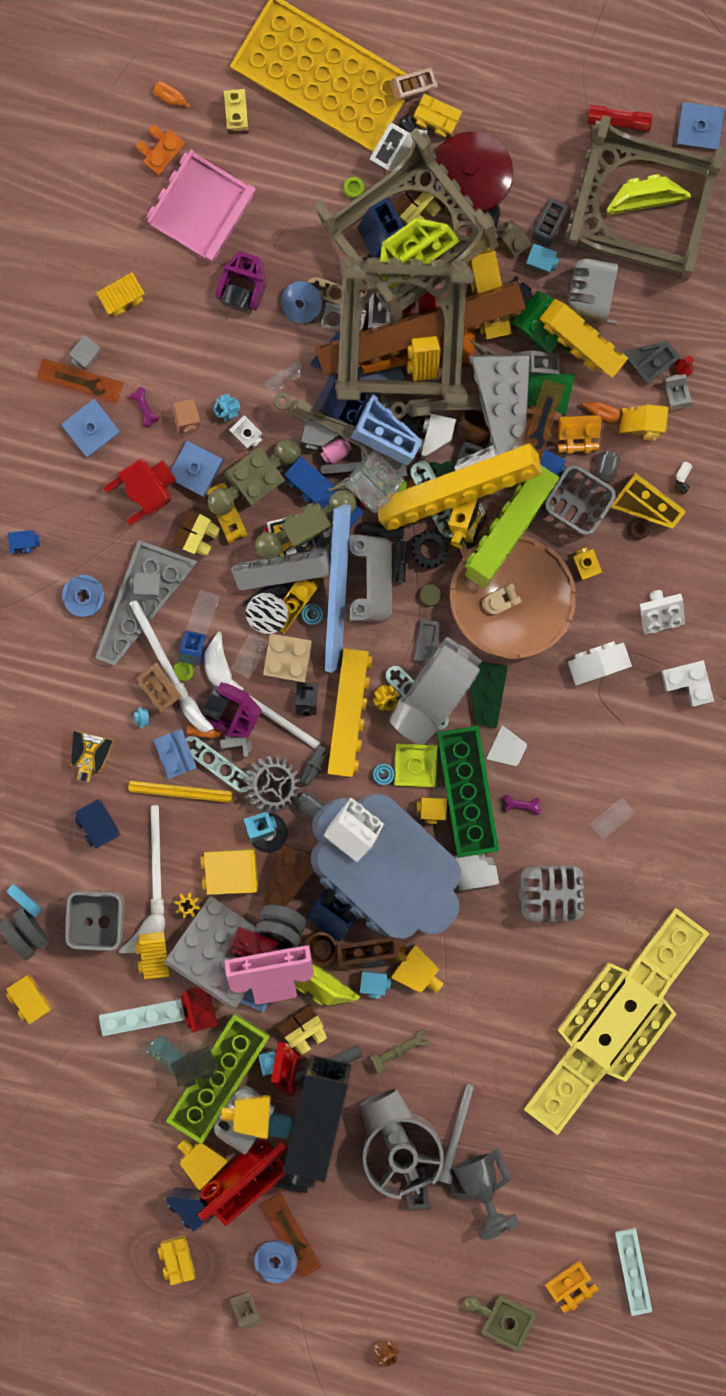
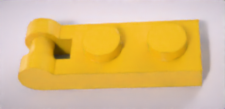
[207,482,248,544]

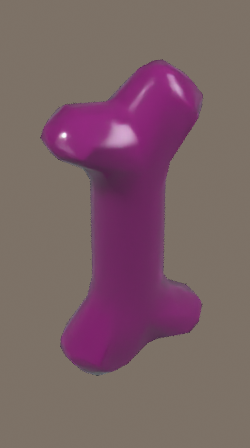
[129,387,160,428]
[502,795,541,815]

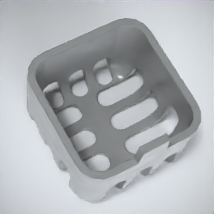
[567,259,618,325]
[544,465,615,536]
[518,865,585,923]
[214,1086,276,1155]

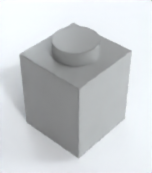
[69,335,102,369]
[130,573,161,596]

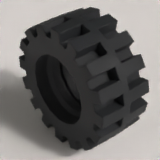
[411,531,449,569]

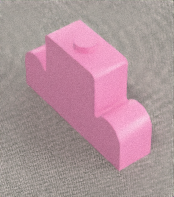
[225,945,314,1004]

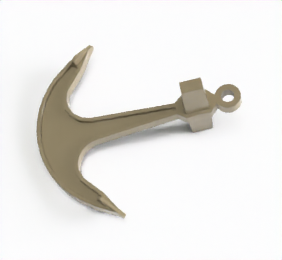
[389,339,499,448]
[273,379,401,491]

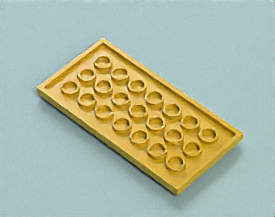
[230,0,417,152]

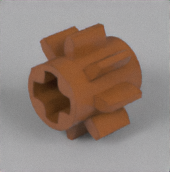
[372,1340,400,1367]

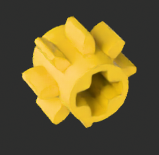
[373,685,400,711]
[174,892,200,918]

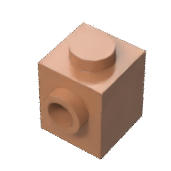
[172,399,200,434]

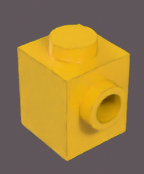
[572,547,602,581]
[417,797,447,824]

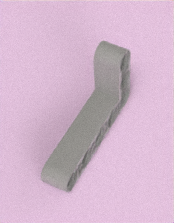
[231,529,333,590]

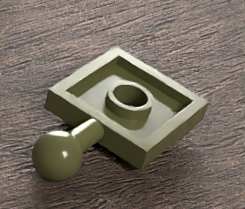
[463,1294,538,1352]

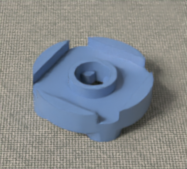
[62,575,105,617]
[254,1240,297,1283]

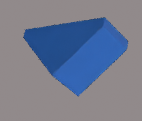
[179,631,206,666]

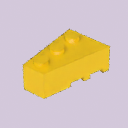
[618,404,669,441]
[610,472,686,529]

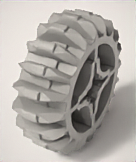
[244,756,300,813]

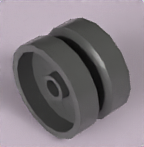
[254,905,306,951]
[0,907,50,961]

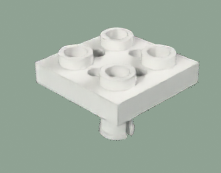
[640,590,685,634]

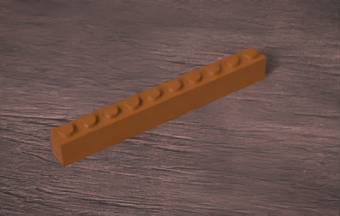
[315,281,526,376]

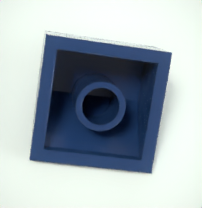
[305,888,357,942]

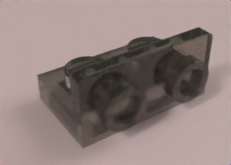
[170,1046,219,1089]

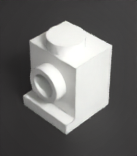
[230,415,263,449]

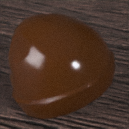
[456,410,490,445]
[303,931,338,966]

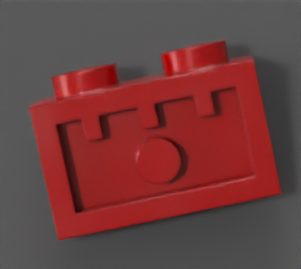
[180,987,218,1033]

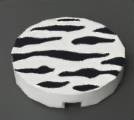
[246,593,288,634]

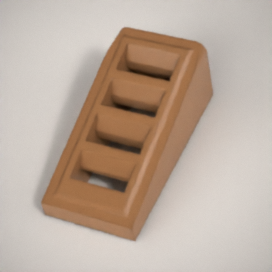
[389,67,438,101]

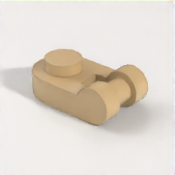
[482,582,522,615]

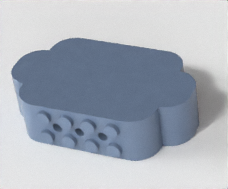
[311,794,461,939]

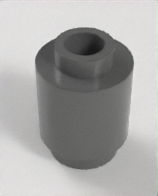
[596,450,620,482]
[295,791,325,821]

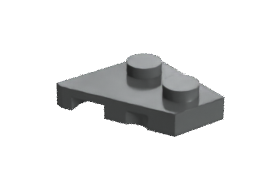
[622,341,680,385]

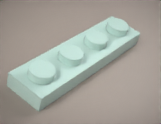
[99,999,185,1036]
[615,1228,652,1316]

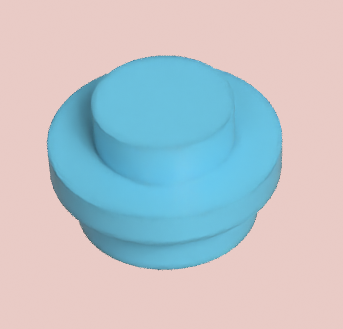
[134,707,149,729]

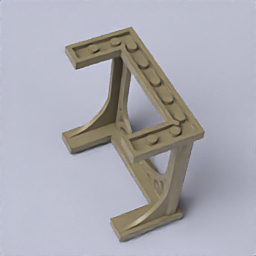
[563,115,726,281]
[314,129,499,321]
[335,257,474,403]

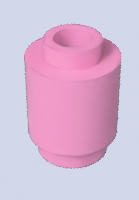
[320,437,353,464]

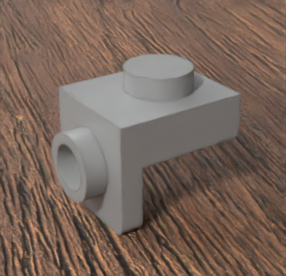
[666,374,692,410]
[220,735,252,758]

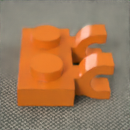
[135,124,186,176]

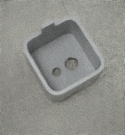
[65,890,125,951]

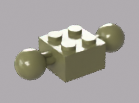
[207,439,301,515]
[255,490,356,559]

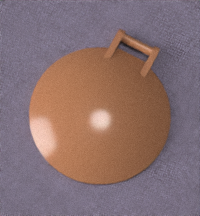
[450,520,576,659]

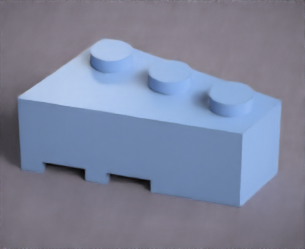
[351,394,421,466]

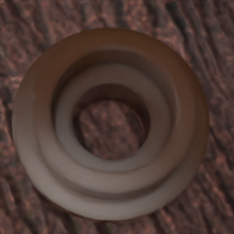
[628,519,649,540]

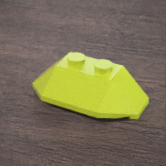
[606,174,691,216]
[379,218,460,290]
[295,964,360,1006]

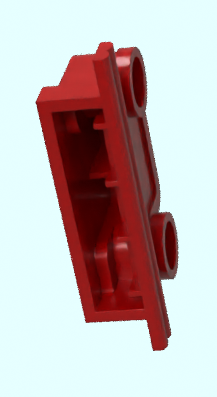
[198,1139,288,1227]

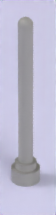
[438,1084,474,1184]

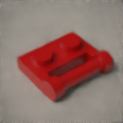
[271,1042,301,1096]

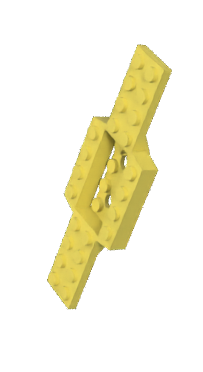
[524,908,710,1135]

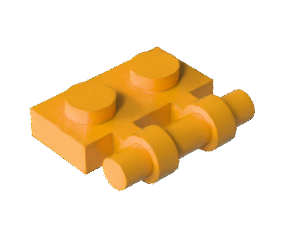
[557,415,602,454]
[545,1261,599,1314]

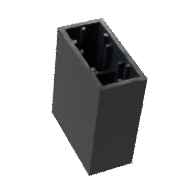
[283,1054,351,1188]

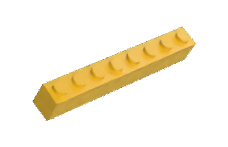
[376,443,542,531]

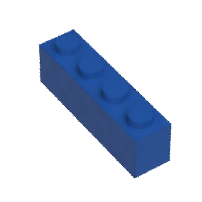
[284,456,364,529]

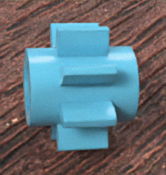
[214,394,240,421]

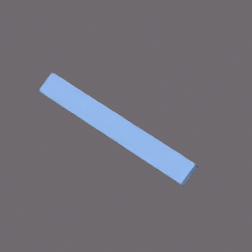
[325,504,351,673]

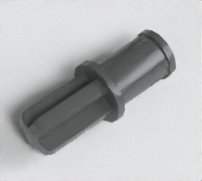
[299,744,330,786]

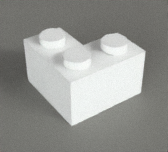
[568,641,632,685]
[660,660,714,707]

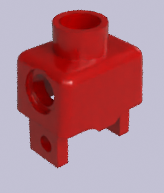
[103,459,177,526]

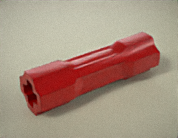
[587,104,653,133]

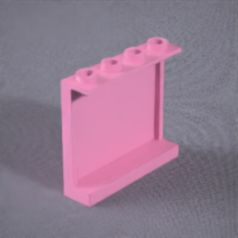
[147,149,257,263]

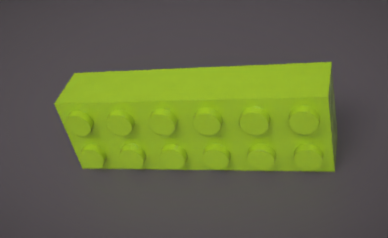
[464,465,560,589]
[166,1012,270,1144]

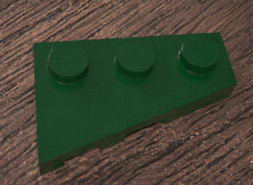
[470,661,508,728]

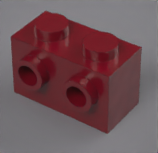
[226,926,278,958]

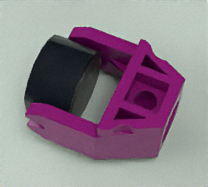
[216,251,266,313]
[202,682,262,737]

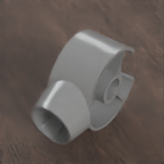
[390,637,482,745]
[358,1088,444,1199]

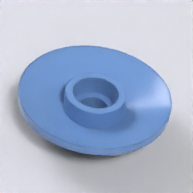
[281,281,322,323]

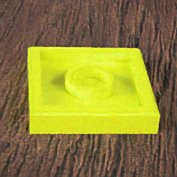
[394,743,438,787]

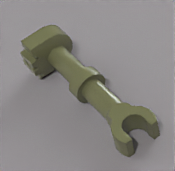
[370,1030,430,1074]

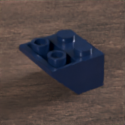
[357,197,405,259]
[313,374,375,427]
[74,799,121,849]
[166,1187,213,1232]

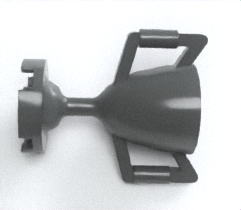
[447,1148,519,1240]

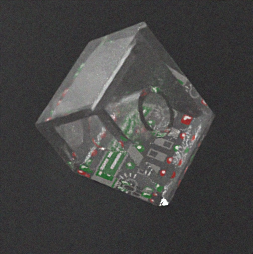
[344,450,404,514]

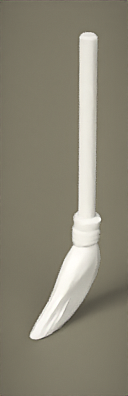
[130,600,214,732]
[204,631,320,749]
[119,805,165,953]

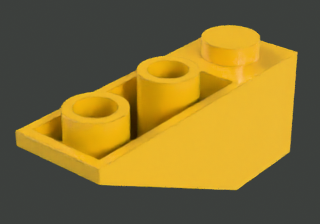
[279,577,324,634]

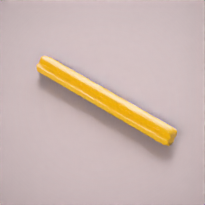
[128,781,232,803]

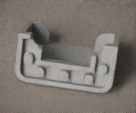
[349,535,392,622]

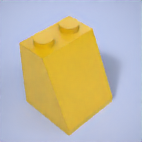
[201,848,258,895]

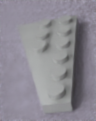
[469,355,529,455]
[95,540,198,666]

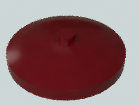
[429,131,514,213]

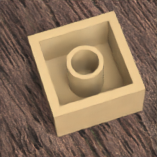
[263,634,312,683]

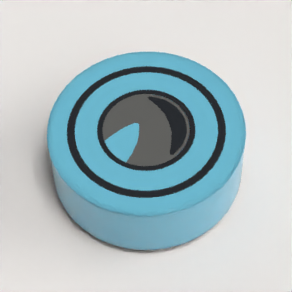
[302,604,323,625]
[373,764,394,785]

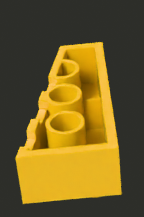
[467,248,512,339]
[540,299,628,378]

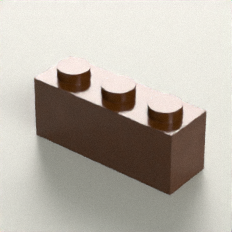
[337,937,407,970]

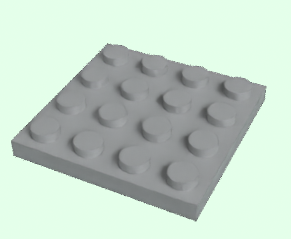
[164,896,256,1011]

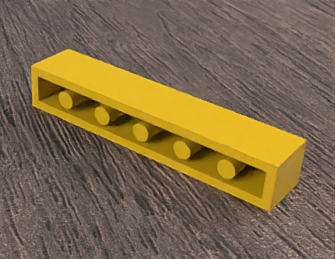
[328,648,373,777]

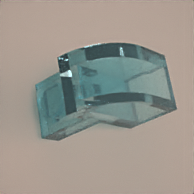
[146,1035,194,1078]

